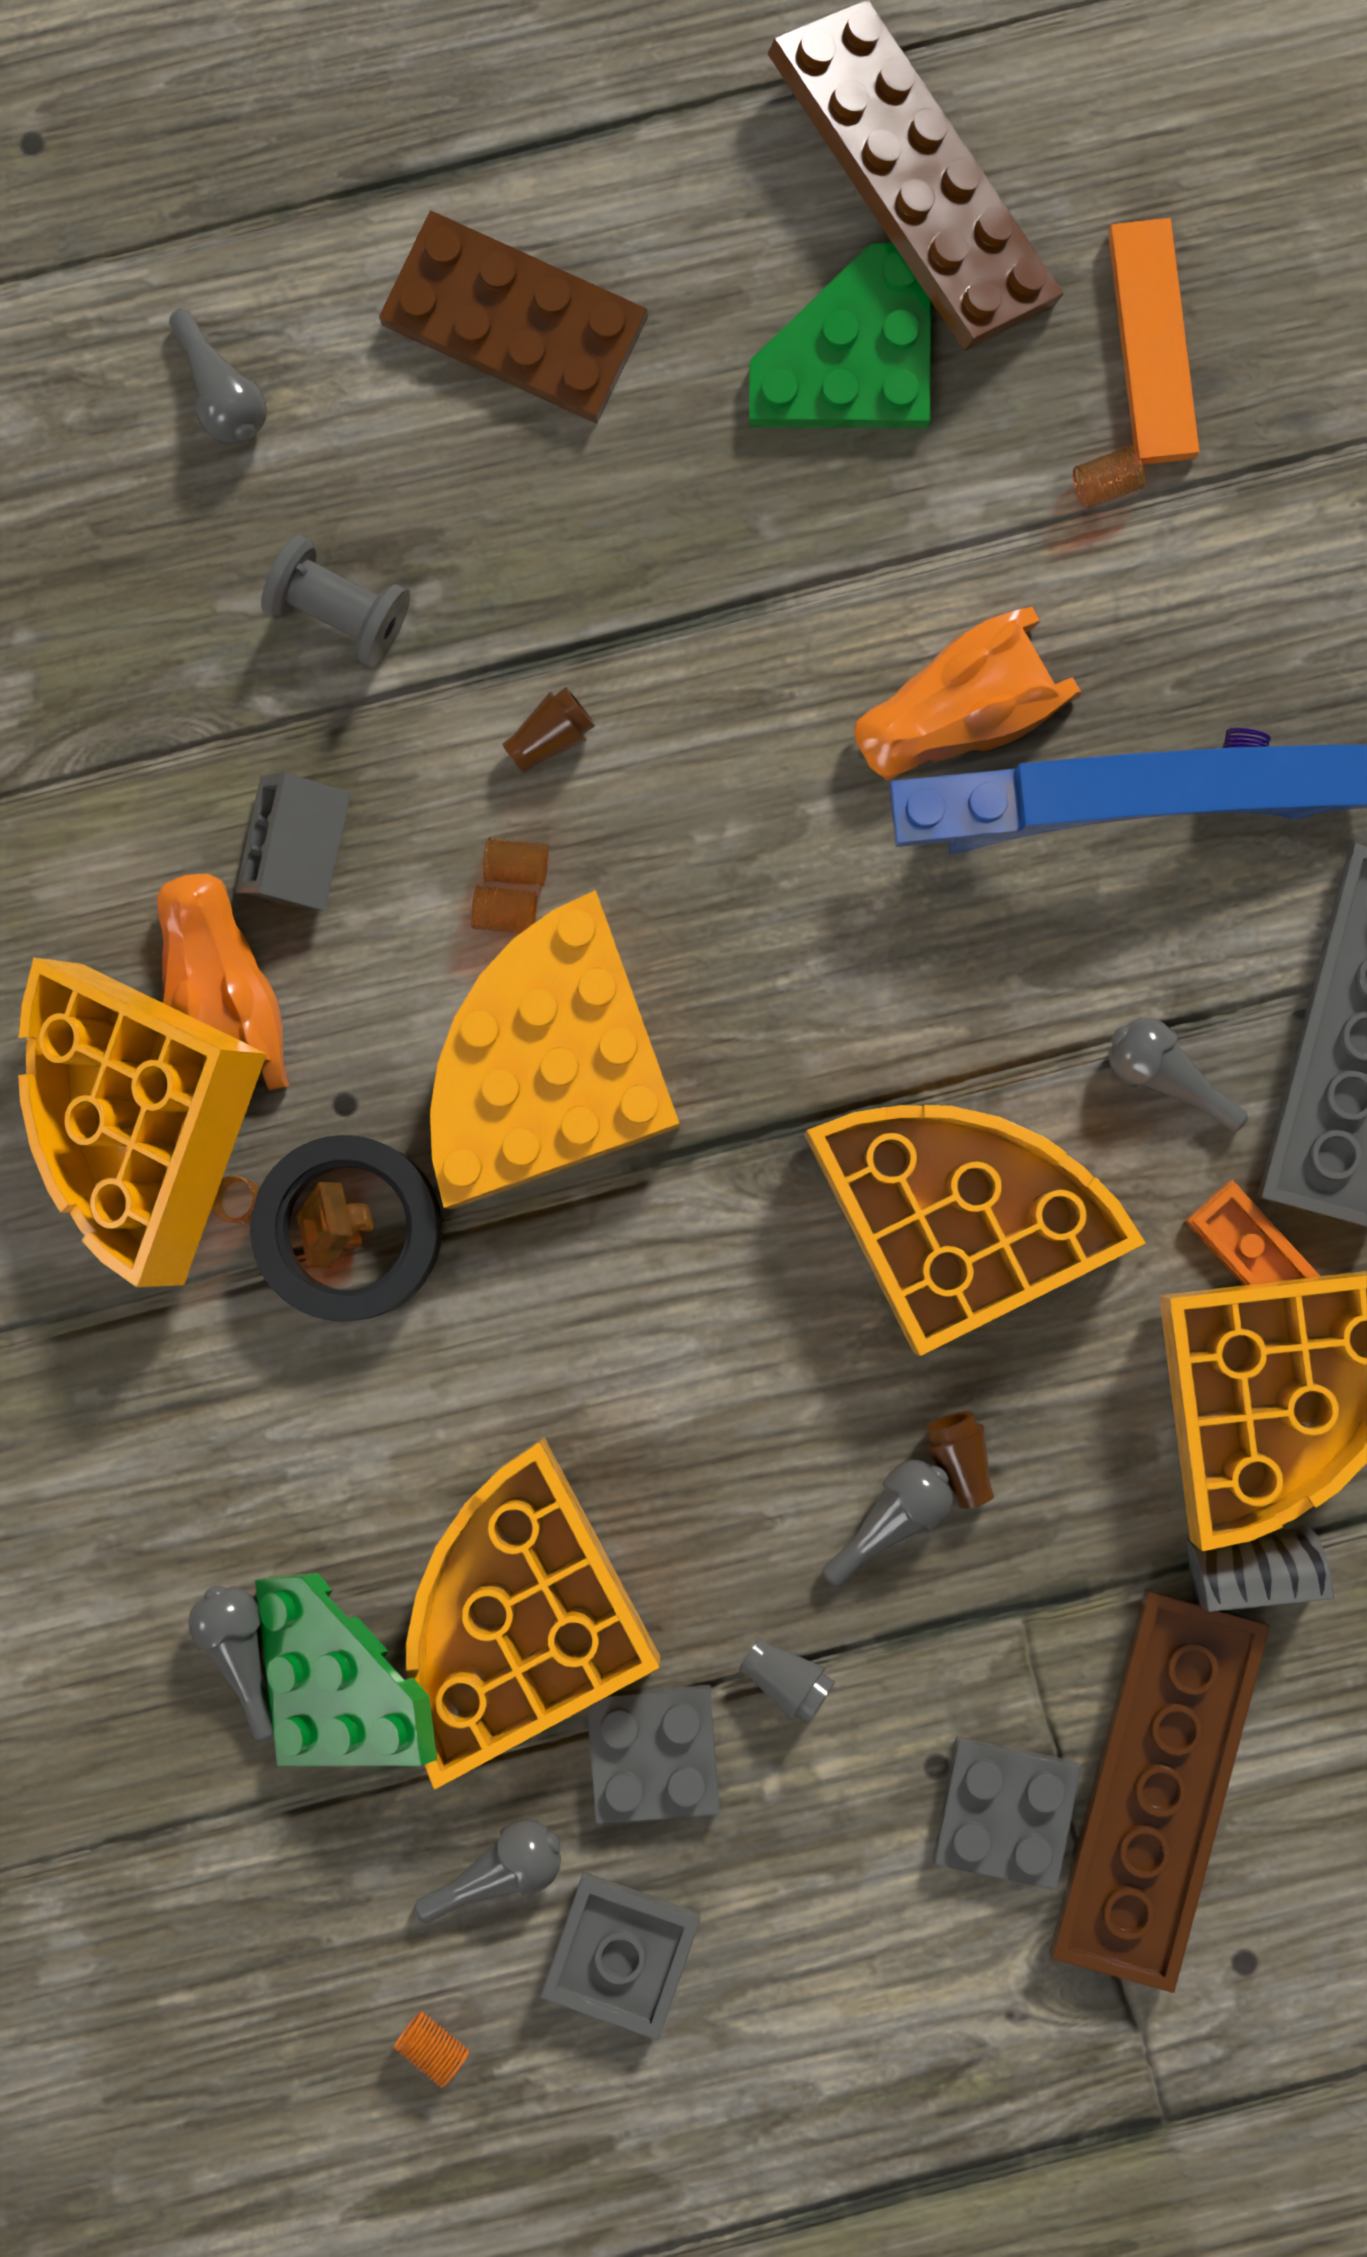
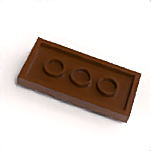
[379,210,648,424]

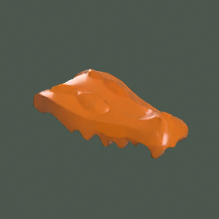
[854,607,1082,780]
[157,874,289,1090]

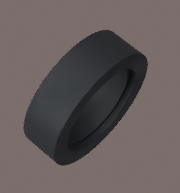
[250,1135,442,1321]

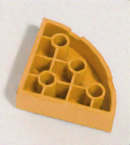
[430,890,680,1210]
[18,957,267,1287]
[804,1105,1146,1356]
[1159,1271,1367,1551]
[406,1437,660,1790]

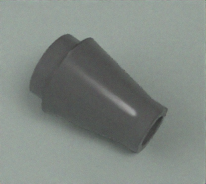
[739,1638,835,1724]

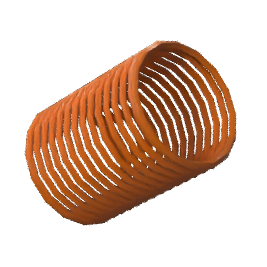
[393,2011,470,2088]

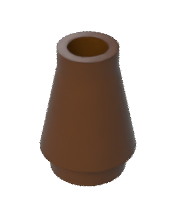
[502,687,595,773]
[925,1411,994,1509]

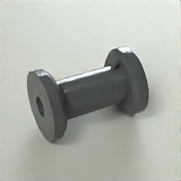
[261,534,410,668]

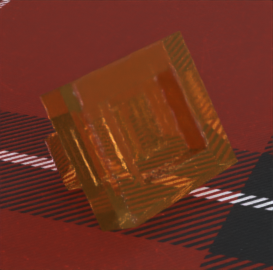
[297,1182,374,1268]

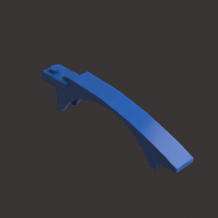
[889,745,1367,854]

